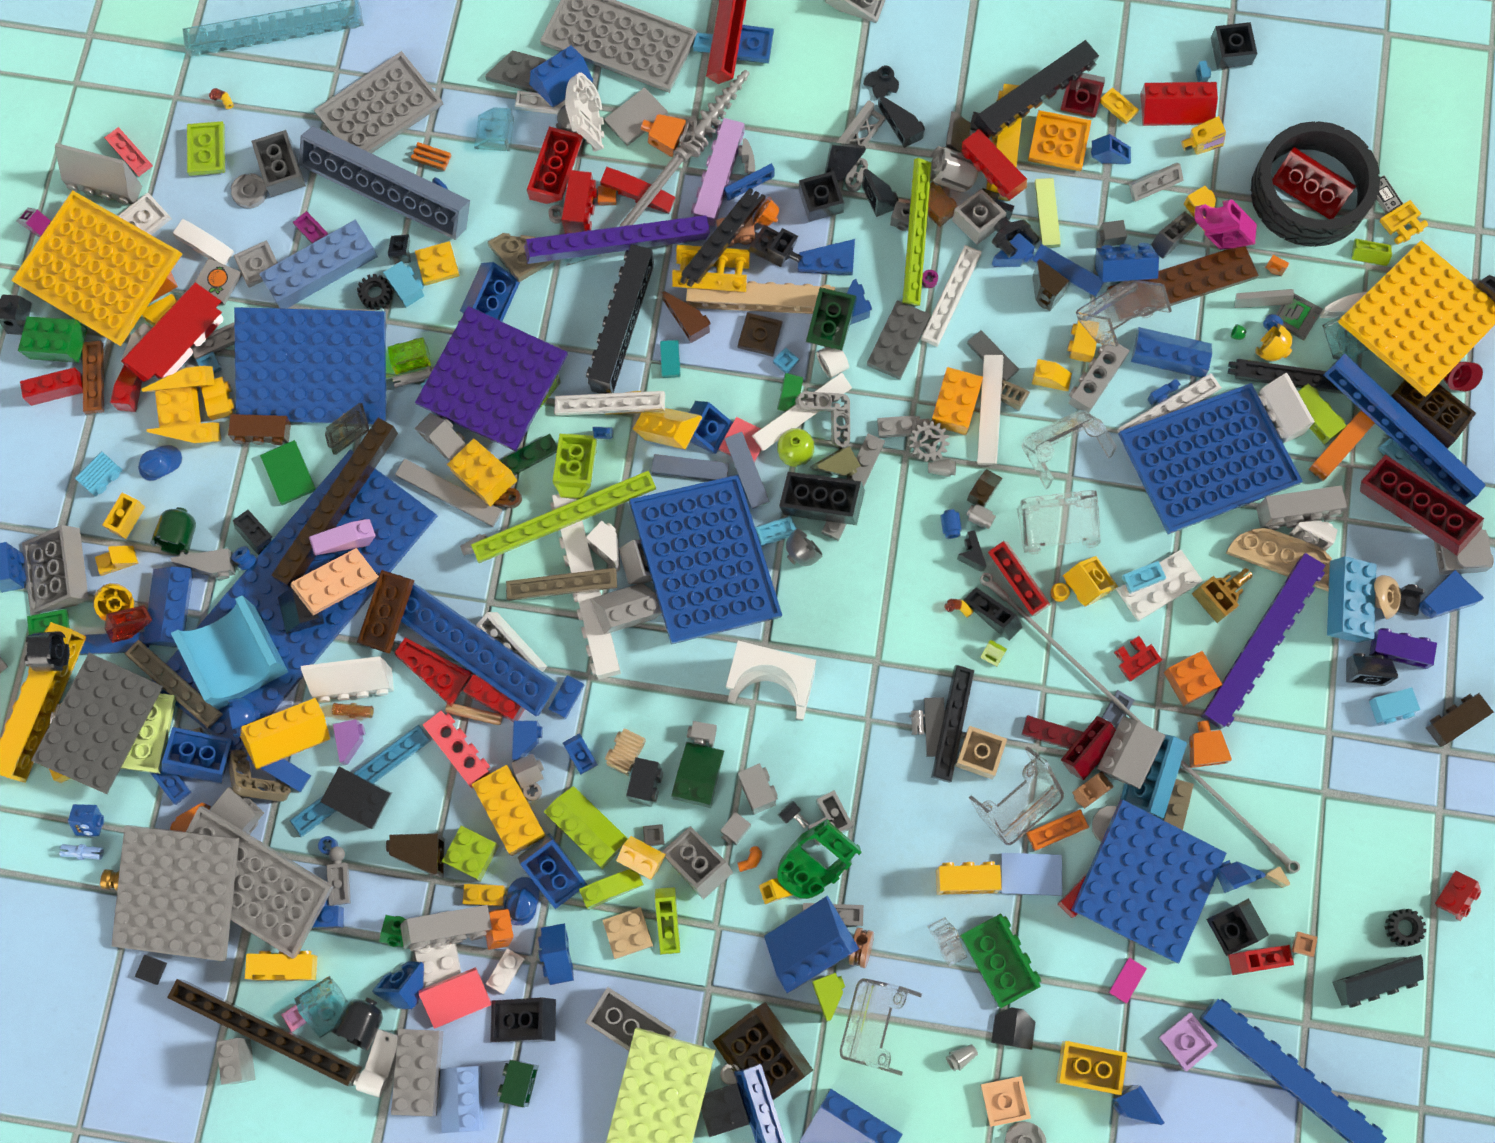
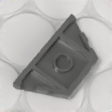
[485,50,546,93]

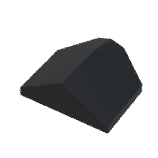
[991,1007,1036,1050]

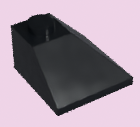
[862,169,899,217]

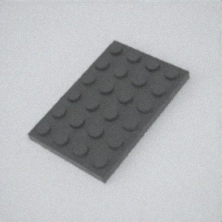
[31,653,163,794]

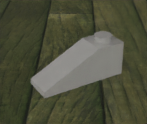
[171,548,235,579]

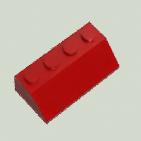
[1140,82,1218,126]
[527,126,584,204]
[1272,147,1356,219]

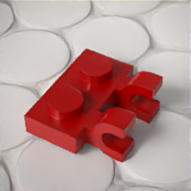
[1114,636,1162,682]

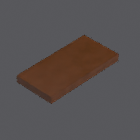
[357,570,415,654]

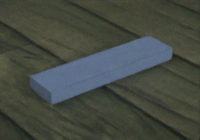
[724,432,770,509]
[651,454,729,481]

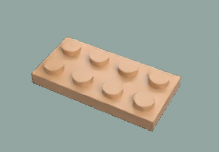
[291,548,379,615]

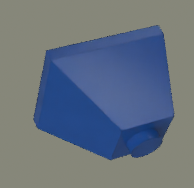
[1112,1085,1165,1125]

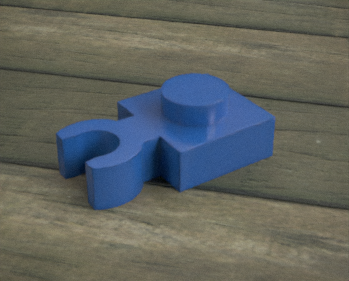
[1147,379,1181,406]

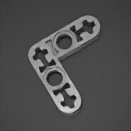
[795,391,850,449]

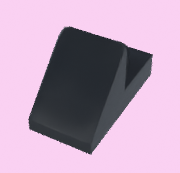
[388,234,411,264]
[957,530,987,572]

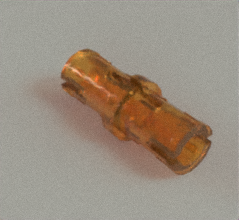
[332,703,374,718]

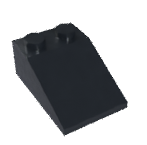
[320,766,392,829]
[490,997,556,1042]

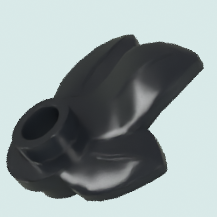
[863,65,899,99]

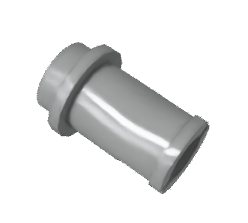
[909,710,925,735]

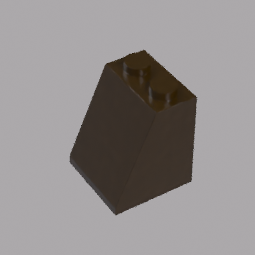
[386,833,445,878]

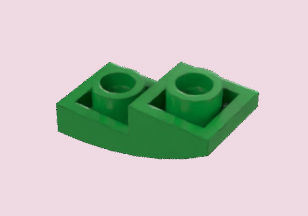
[777,373,803,412]

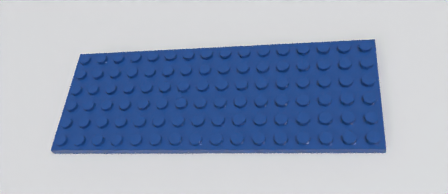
[151,449,438,751]

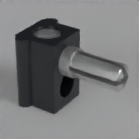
[778,801,809,828]

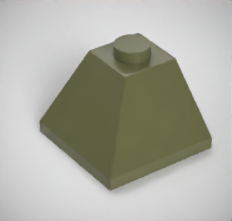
[810,446,861,477]

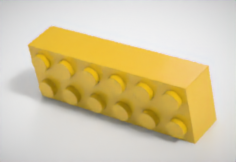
[986,84,1022,201]

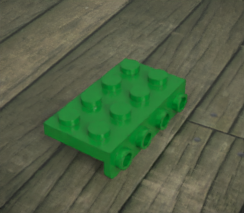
[960,913,1042,1009]

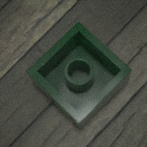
[497,1060,539,1108]

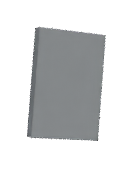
[604,87,668,146]

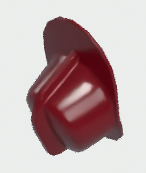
[1443,362,1483,391]

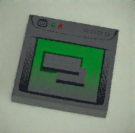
[1276,293,1323,340]

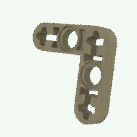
[228,749,291,801]

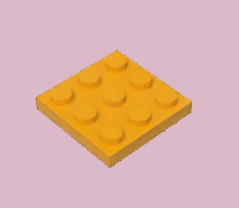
[1028,110,1092,171]

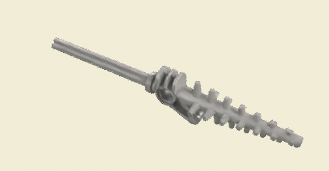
[619,70,750,227]

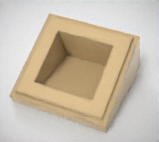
[1264,867,1290,888]

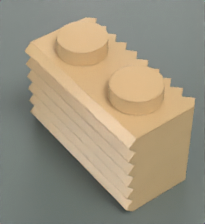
[605,728,646,776]

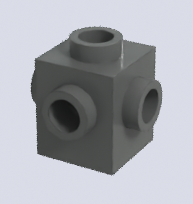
[890,201,910,231]

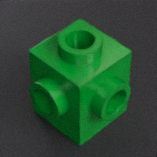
[379,915,406,947]

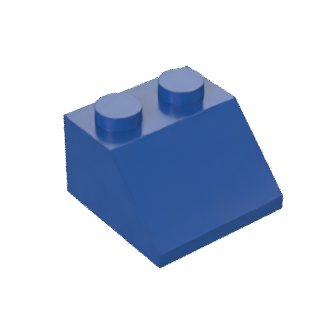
[689,401,733,454]

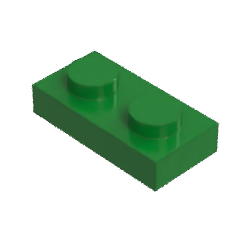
[27,609,70,635]

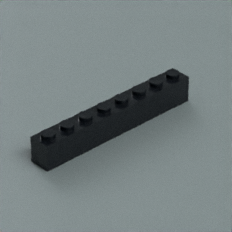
[974,40,1099,138]

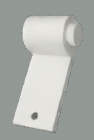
[353,1029,398,1098]

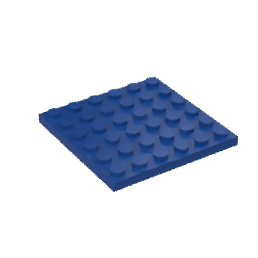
[1071,800,1227,964]

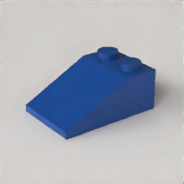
[518,833,587,909]

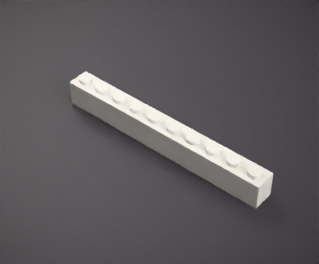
[550,494,621,680]

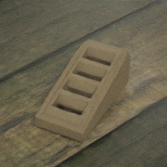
[1001,379,1030,411]

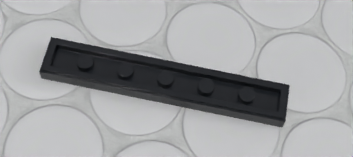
[931,665,975,783]

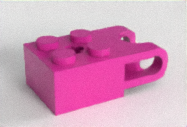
[1195,199,1257,250]

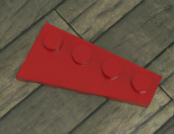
[395,637,472,707]

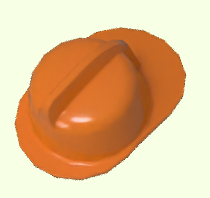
[753,196,779,226]

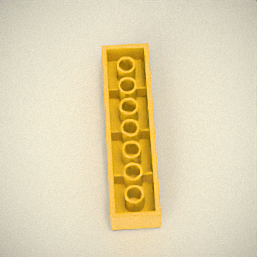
[0,622,86,783]

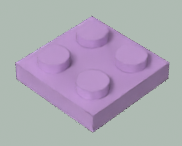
[1158,1012,1218,1071]

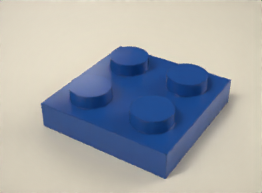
[737,25,774,64]

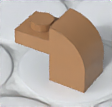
[1072,772,1114,809]

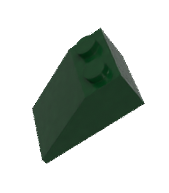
[806,287,857,351]
[671,742,724,808]

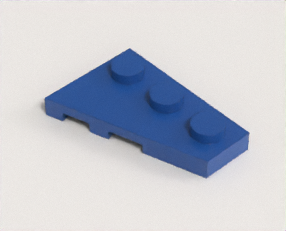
[798,239,855,275]

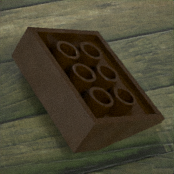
[1391,380,1476,449]
[712,1002,813,1100]

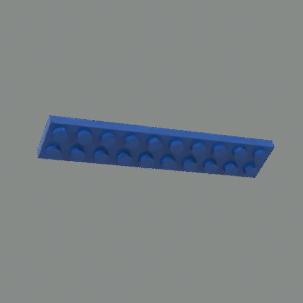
[401,583,558,716]

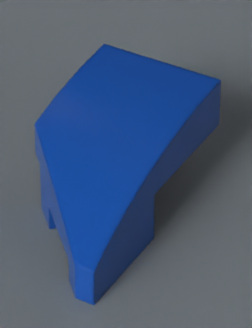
[593,427,613,439]

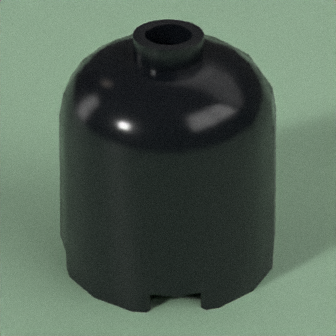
[331,997,383,1051]

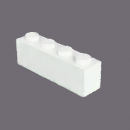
[476,612,547,672]

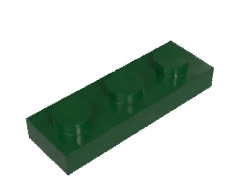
[501,434,557,476]

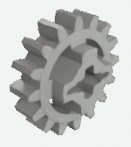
[908,421,950,462]

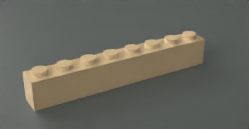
[686,281,835,314]

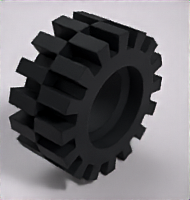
[357,274,393,310]
[1384,909,1427,947]

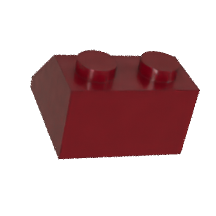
[1060,73,1105,118]

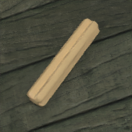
[445,704,502,725]

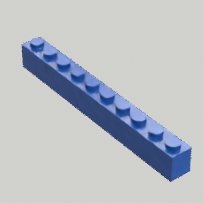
[1323,353,1486,505]
[1199,999,1387,1143]

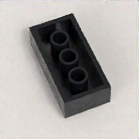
[779,472,865,525]

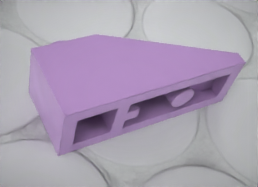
[309,519,375,555]

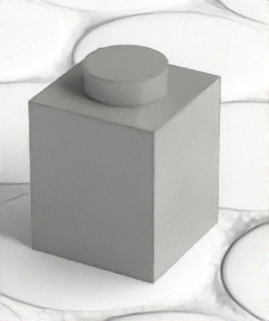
[511,753,544,788]
[720,812,751,845]

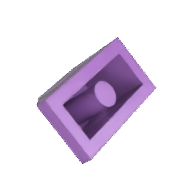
[333,719,365,765]

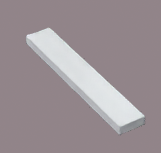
[921,245,982,347]
[977,355,1004,465]
[752,373,852,451]
[1117,373,1222,432]
[554,391,665,416]

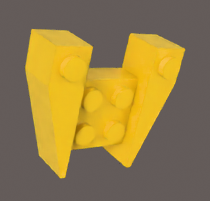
[142,366,221,443]

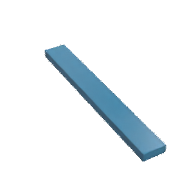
[289,725,431,837]

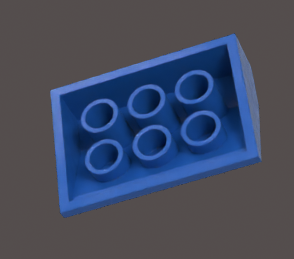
[764,895,859,993]
[799,1088,903,1143]

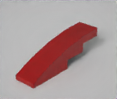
[600,166,676,214]

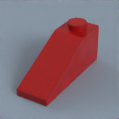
[110,365,142,412]
[1228,945,1294,975]

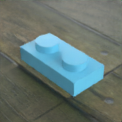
[1122,561,1166,594]

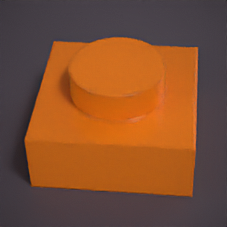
[1265,255,1289,276]

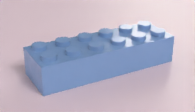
[260,219,378,309]

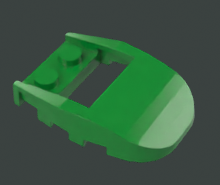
[777,819,862,899]

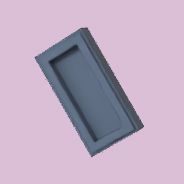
[1101,690,1135,729]

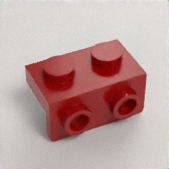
[1435,870,1481,921]

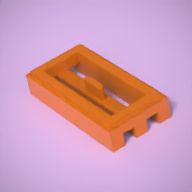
[411,142,451,171]

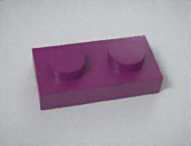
[293,211,328,244]

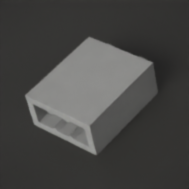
[216,1038,255,1085]

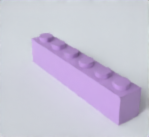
[691,118,745,226]

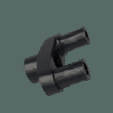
[991,217,1041,258]

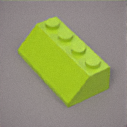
[544,786,628,869]

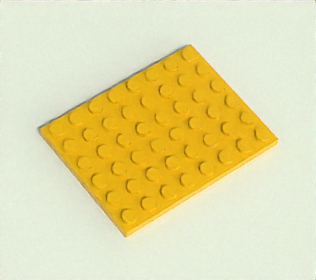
[11,190,182,346]
[1338,240,1495,397]

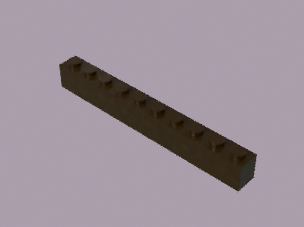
[271,417,398,588]
[167,979,362,1086]

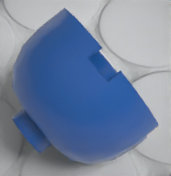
[228,698,261,738]

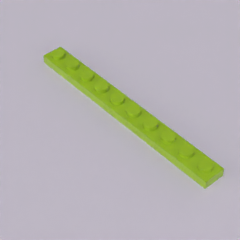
[471,470,656,563]

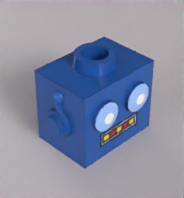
[68,804,104,836]

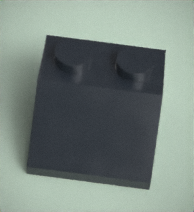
[278,587,324,634]
[1346,653,1398,686]
[1206,898,1269,956]

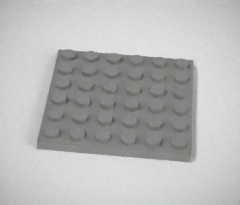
[111,825,239,961]

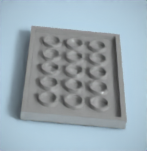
[314,51,444,153]

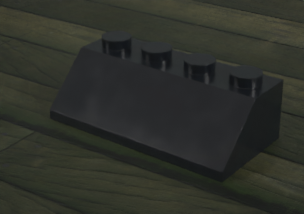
[1332,954,1424,1008]

